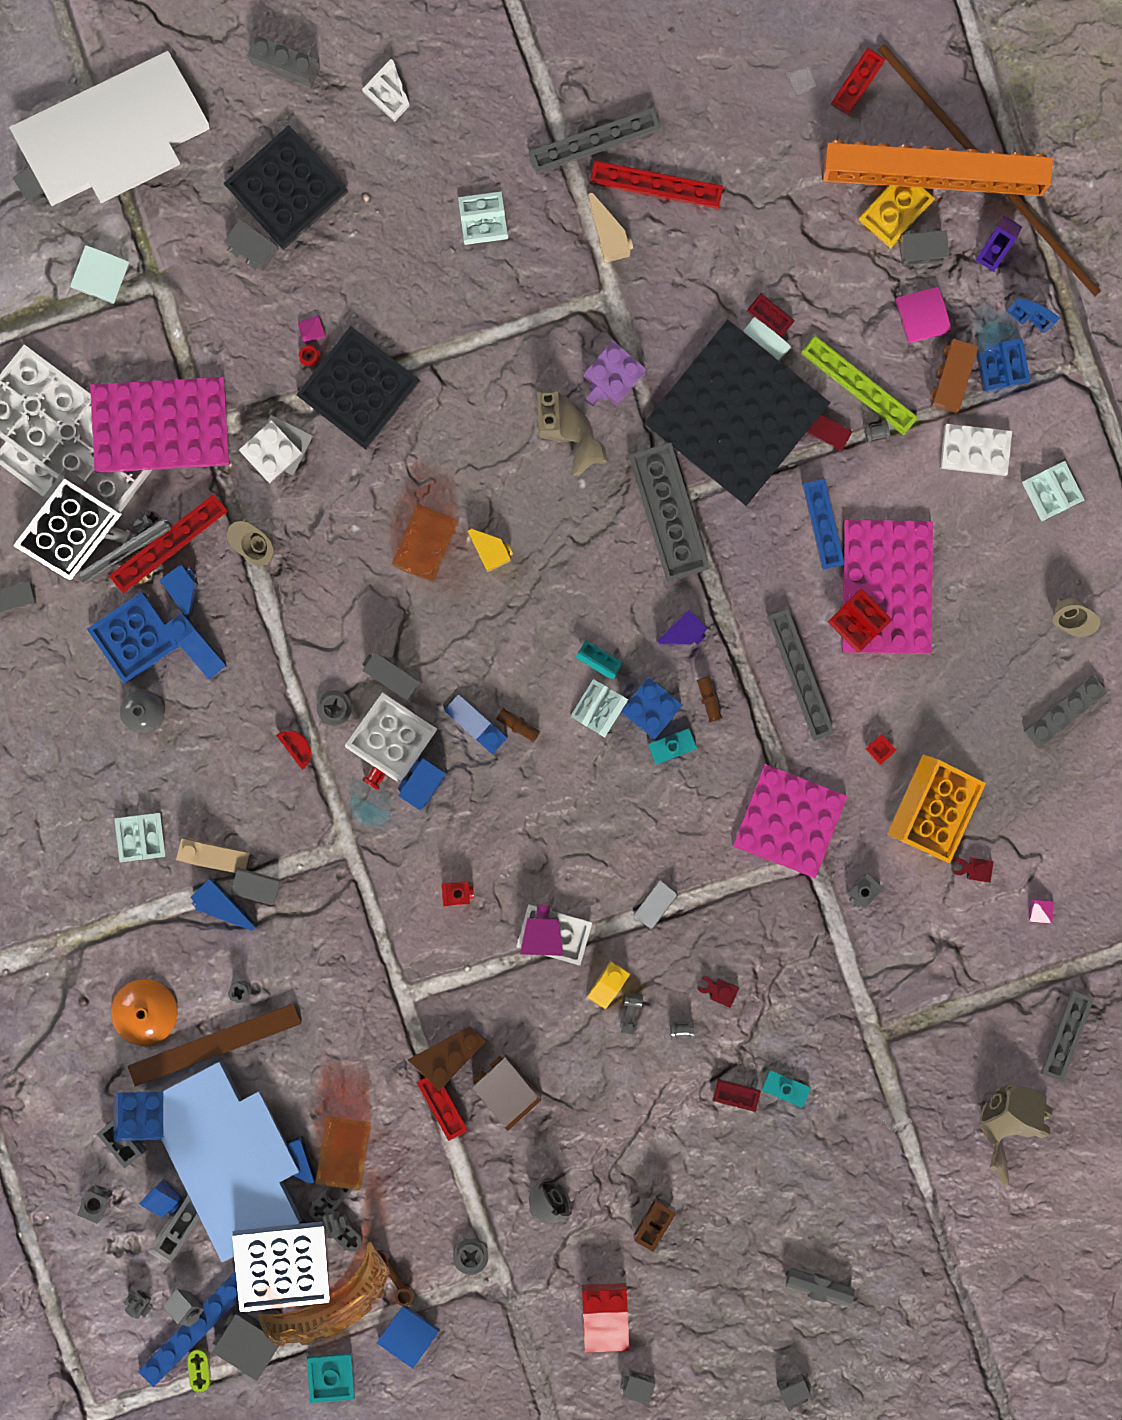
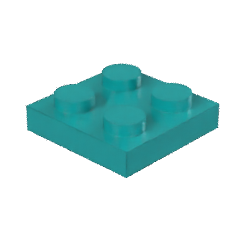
[307,1353,355,1403]

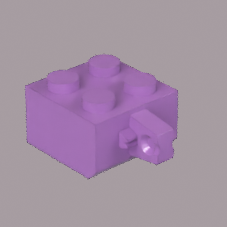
[584,341,646,406]

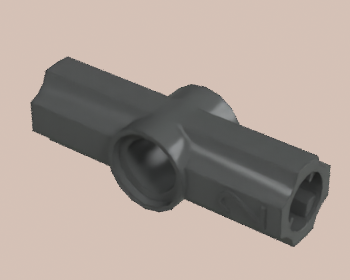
[785,1268,855,1308]

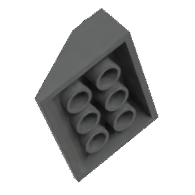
[13,468,121,580]

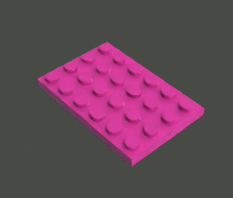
[90,377,230,473]
[842,520,933,654]

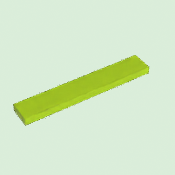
[801,335,918,435]

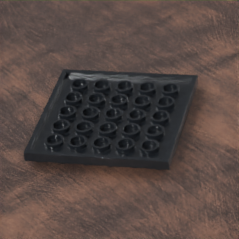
[644,319,831,506]

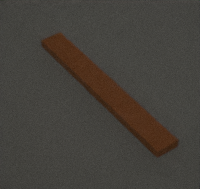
[127,1003,302,1087]

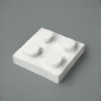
[239,420,302,484]

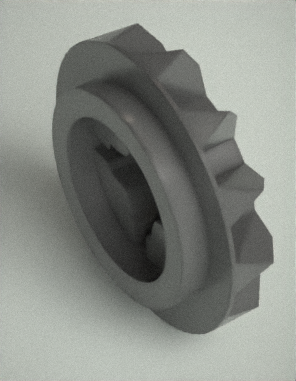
[316,690,352,726]
[453,1239,488,1275]

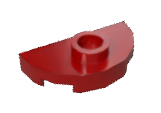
[276,731,312,770]

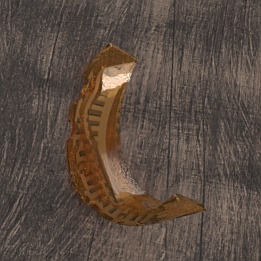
[258,1242,389,1347]

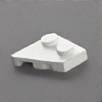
[362,59,410,122]

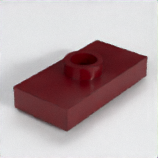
[746,293,795,338]
[712,1078,761,1112]

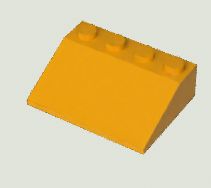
[887,754,986,864]

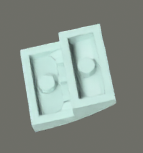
[458,191,508,245]
[70,245,129,304]
[743,317,791,361]
[1022,461,1084,522]
[570,679,628,737]
[114,813,165,862]

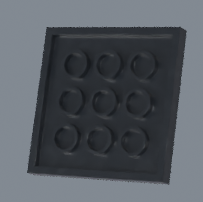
[223,125,348,250]
[296,326,420,450]

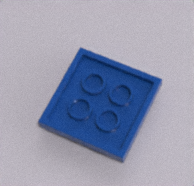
[87,591,180,684]

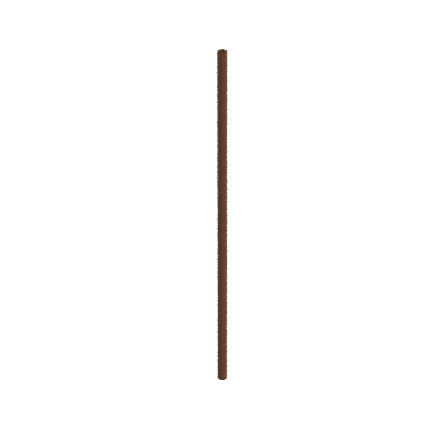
[878,44,1101,297]

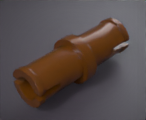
[696,676,723,722]
[496,708,541,743]

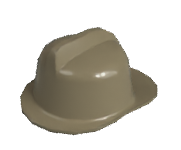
[227,521,275,566]
[1052,598,1101,637]

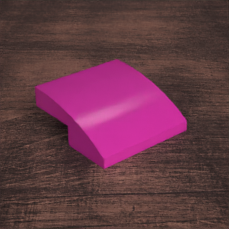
[896,287,951,343]

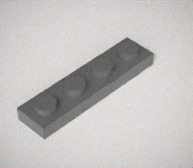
[1024,675,1108,748]
[1040,990,1094,1082]

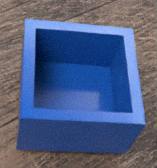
[621,677,683,739]
[398,758,447,811]
[114,1092,164,1141]

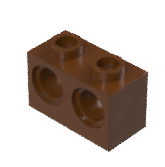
[633,1197,676,1252]

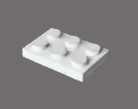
[940,424,1012,476]
[516,904,592,965]

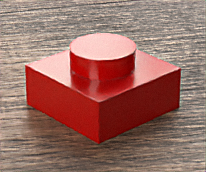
[865,734,897,765]

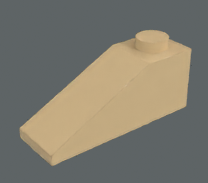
[588,193,633,263]
[176,837,250,873]

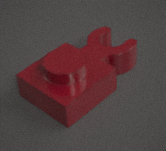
[952,857,994,883]
[697,976,739,1008]

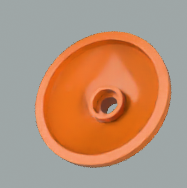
[111,979,178,1046]

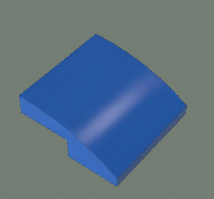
[1006,298,1060,333]
[976,339,1031,392]
[377,1306,440,1369]

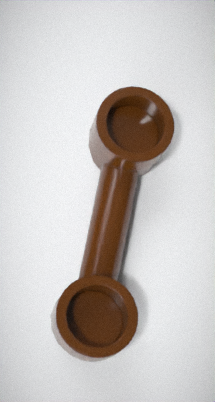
[376,1250,414,1306]

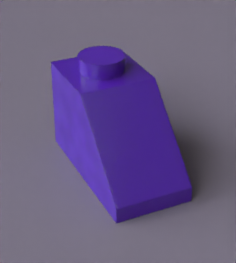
[975,216,1022,272]
[657,610,707,645]

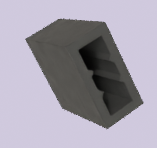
[362,652,422,701]
[212,1309,283,1381]

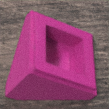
[298,316,326,344]
[1029,899,1054,923]

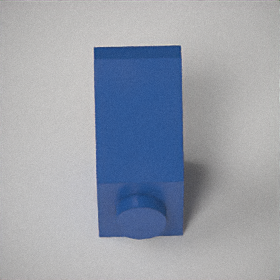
[160,565,198,617]
[286,1136,317,1184]
[139,1179,182,1217]

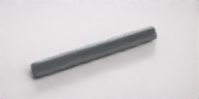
[79,518,172,584]

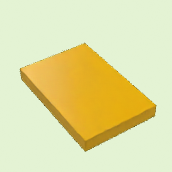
[858,185,935,249]

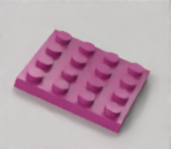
[733,764,847,879]

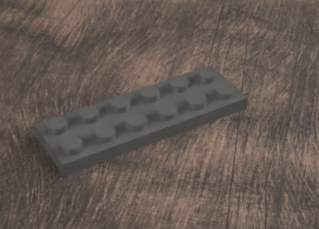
[629,442,710,582]

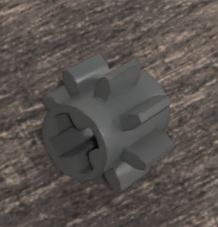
[133,509,161,534]
[322,1211,348,1238]
[124,1290,153,1319]

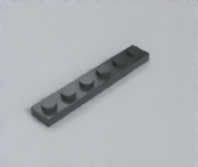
[529,108,661,175]
[767,609,835,741]

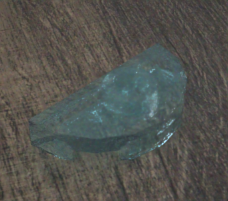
[977,320,1016,354]
[350,795,392,827]

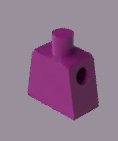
[520,904,563,956]

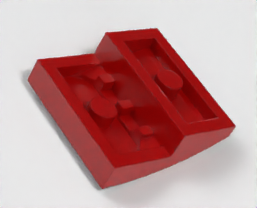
[827,588,892,653]

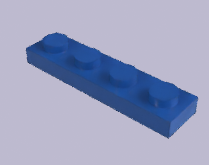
[802,479,845,570]

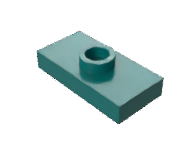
[575,640,623,680]
[648,728,697,765]
[761,1070,811,1108]

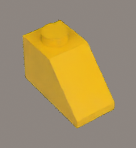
[468,529,513,573]
[587,960,630,1009]

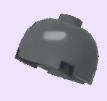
[120,690,165,734]
[529,1177,572,1224]

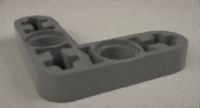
[309,1167,363,1252]

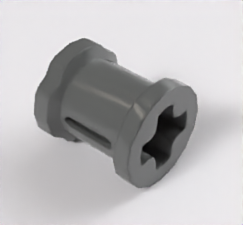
[864,420,890,443]
[228,981,251,1003]
[671,1020,694,1040]

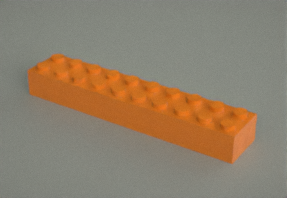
[823,140,1053,196]

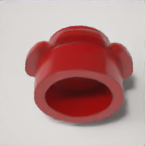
[298,345,320,367]

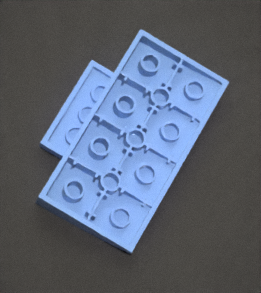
[161,1061,302,1262]

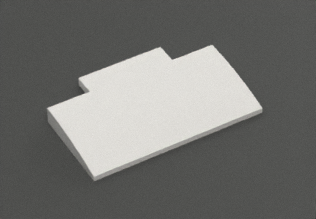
[9,51,210,206]
[0,345,152,512]

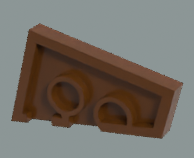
[407,1026,486,1091]

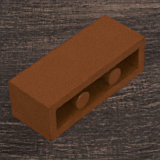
[930,339,979,413]

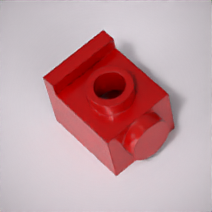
[441,881,474,906]

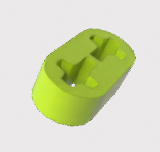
[187,1347,211,1392]

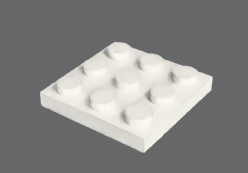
[345,693,437,784]

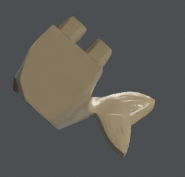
[537,391,607,477]
[979,1085,1053,1187]

